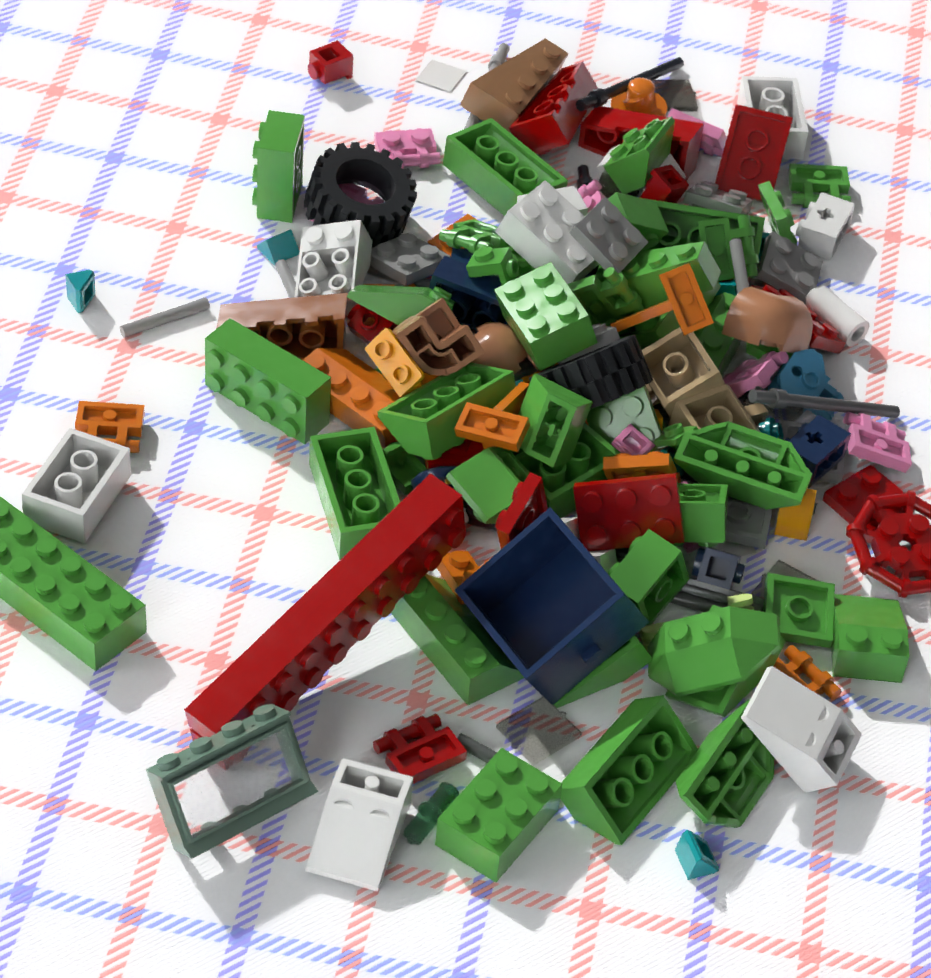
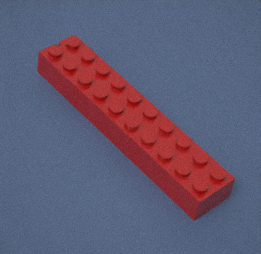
[184,473,466,771]

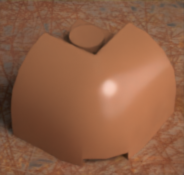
[722,286,813,353]
[392,298,485,376]
[472,322,529,375]

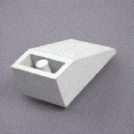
[295,220,372,301]
[741,666,862,793]
[306,758,413,891]

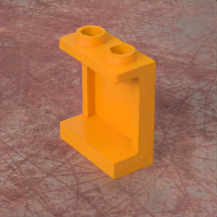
[364,328,440,398]

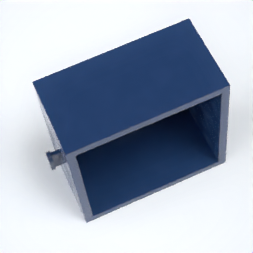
[455,507,649,705]

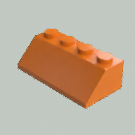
[303,348,400,449]

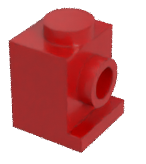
[307,40,354,84]
[639,164,690,203]
[347,303,397,345]

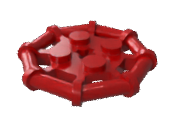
[846,490,931,598]

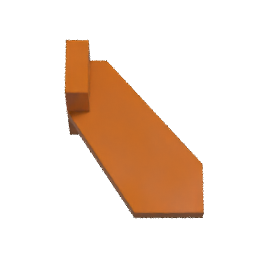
[610,263,714,335]
[454,382,530,452]

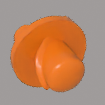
[610,78,667,117]

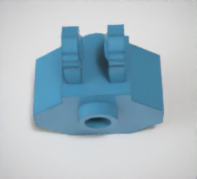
[768,348,844,421]

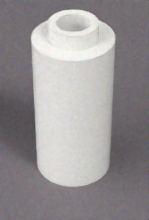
[805,286,870,347]

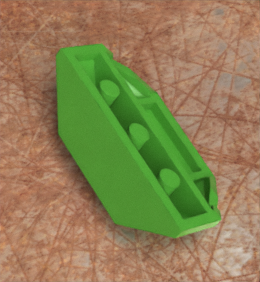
[674,421,812,510]
[647,606,781,697]
[675,699,774,828]

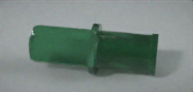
[403,782,459,845]

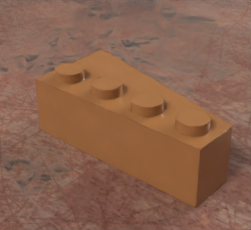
[460,38,569,133]

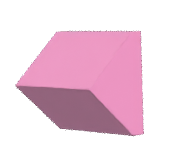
[611,424,655,455]

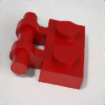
[372,713,467,784]

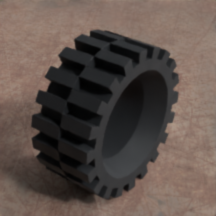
[304,142,417,248]
[529,335,654,409]

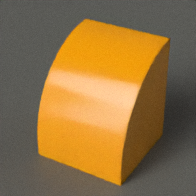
[774,489,817,541]

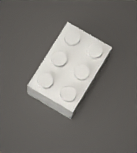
[737,76,808,159]
[495,180,599,285]
[21,427,131,543]

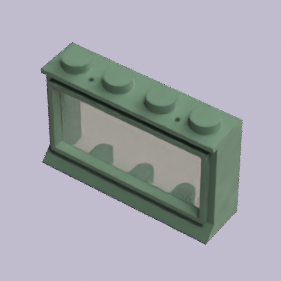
[145,704,319,859]

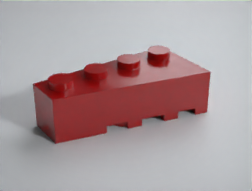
[509,61,598,156]
[578,106,704,181]

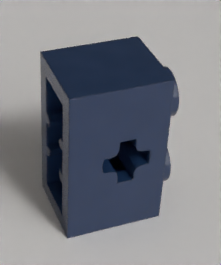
[785,415,851,488]

